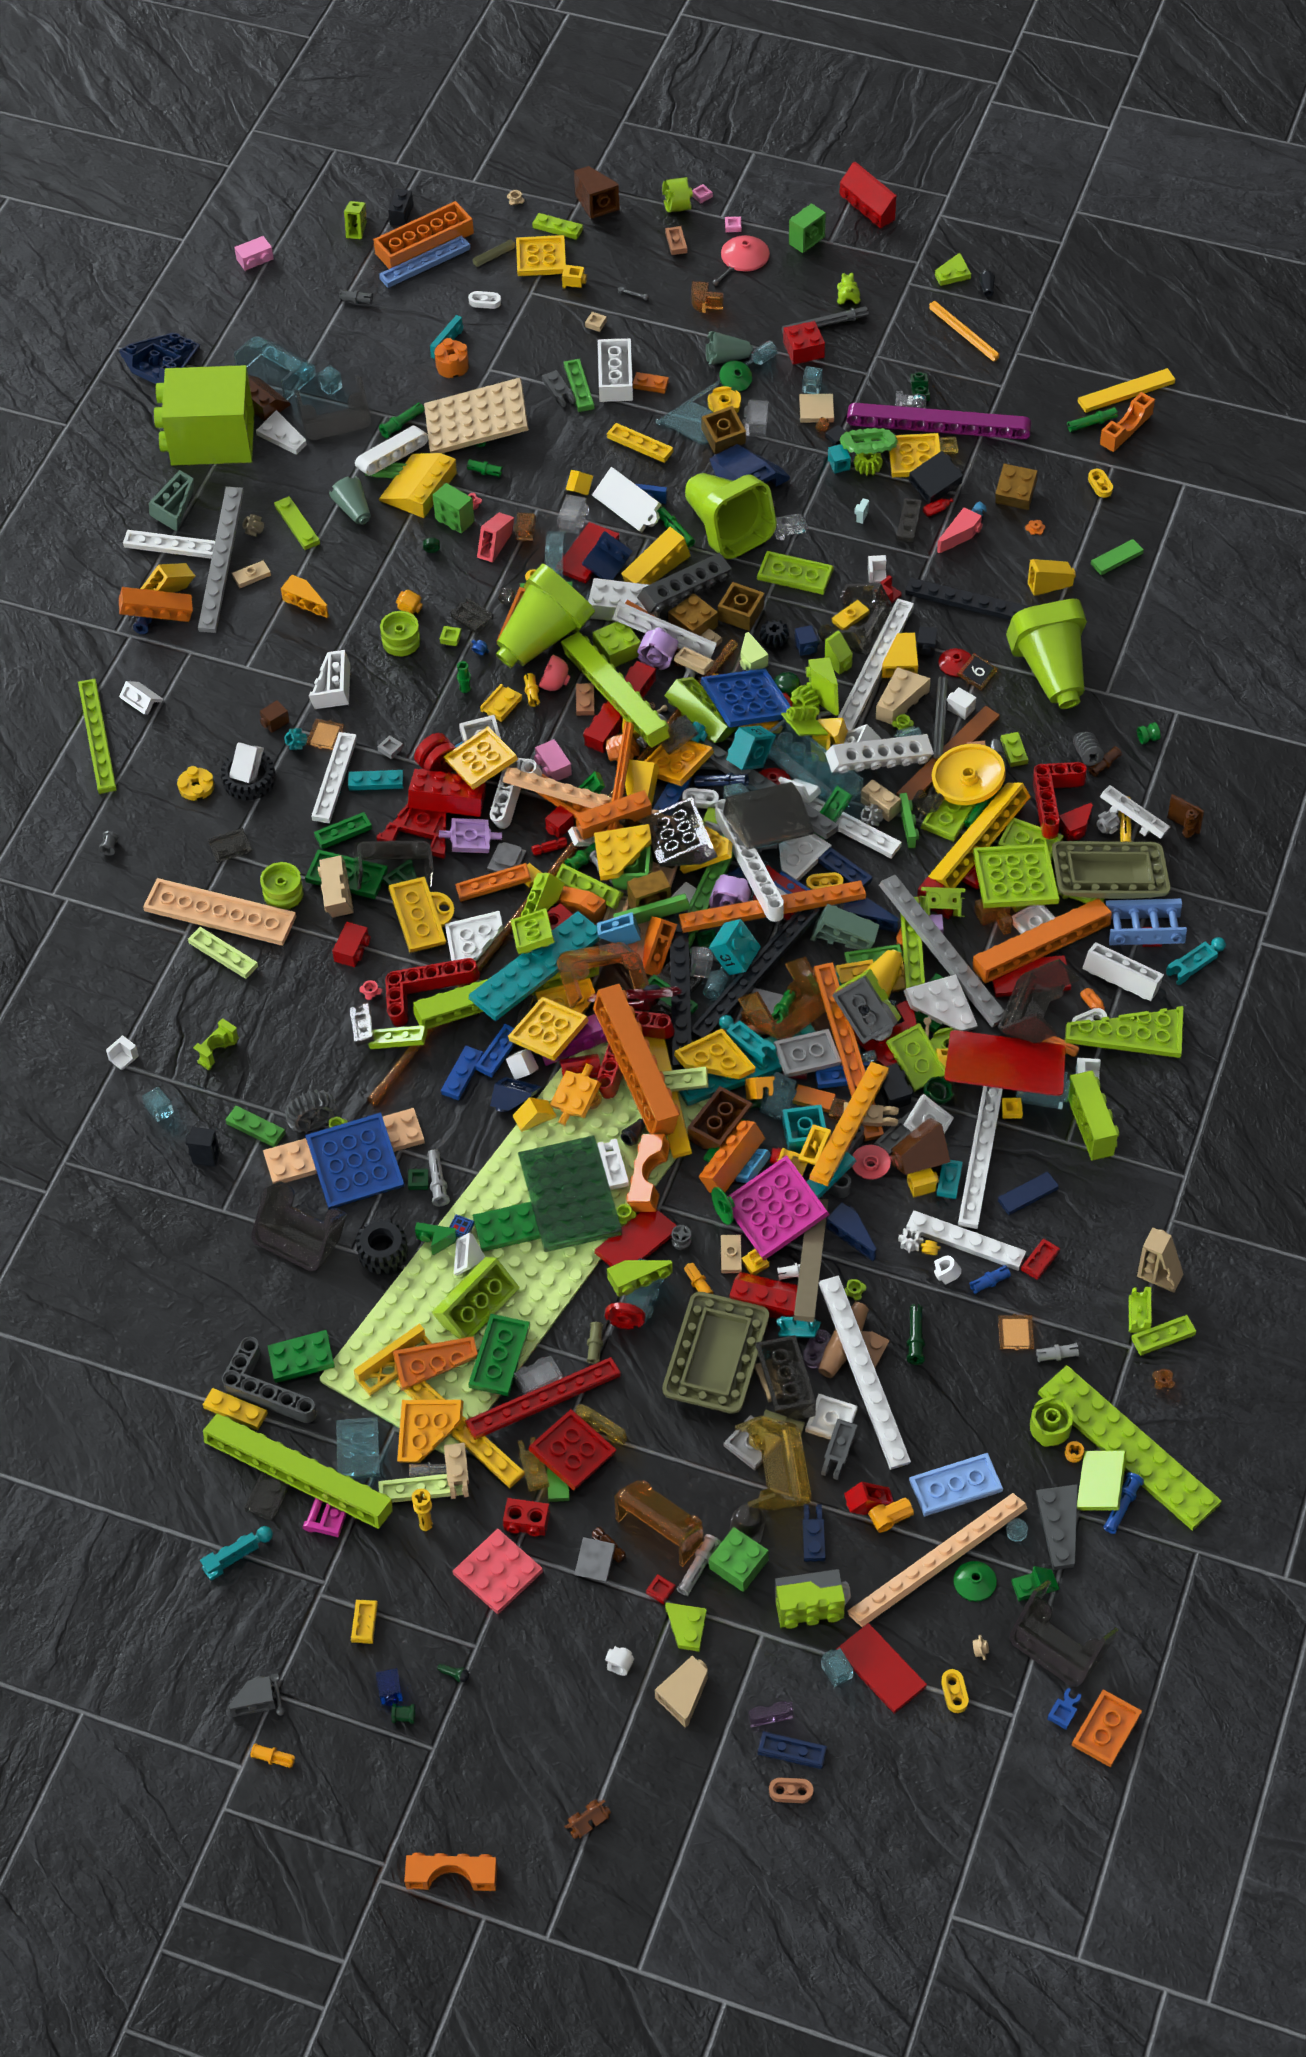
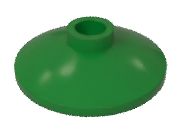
[719,361,752,392]
[711,1187,735,1225]
[954,1561,997,1602]

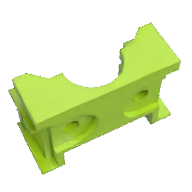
[919,887,965,917]
[193,1018,239,1070]

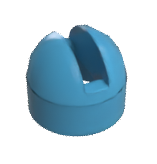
[972,501,987,516]

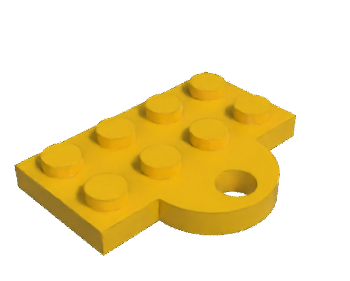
[389,877,454,953]

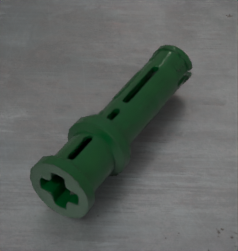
[906,1304,925,1365]

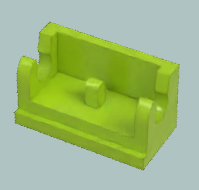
[1128,1287,1152,1333]

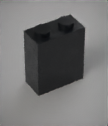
[909,451,963,504]

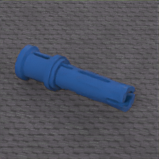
[1103,1472,1144,1534]

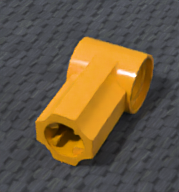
[868,1497,914,1533]

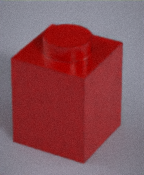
[545,805,574,838]

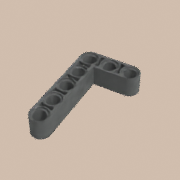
[222,1336,317,1423]

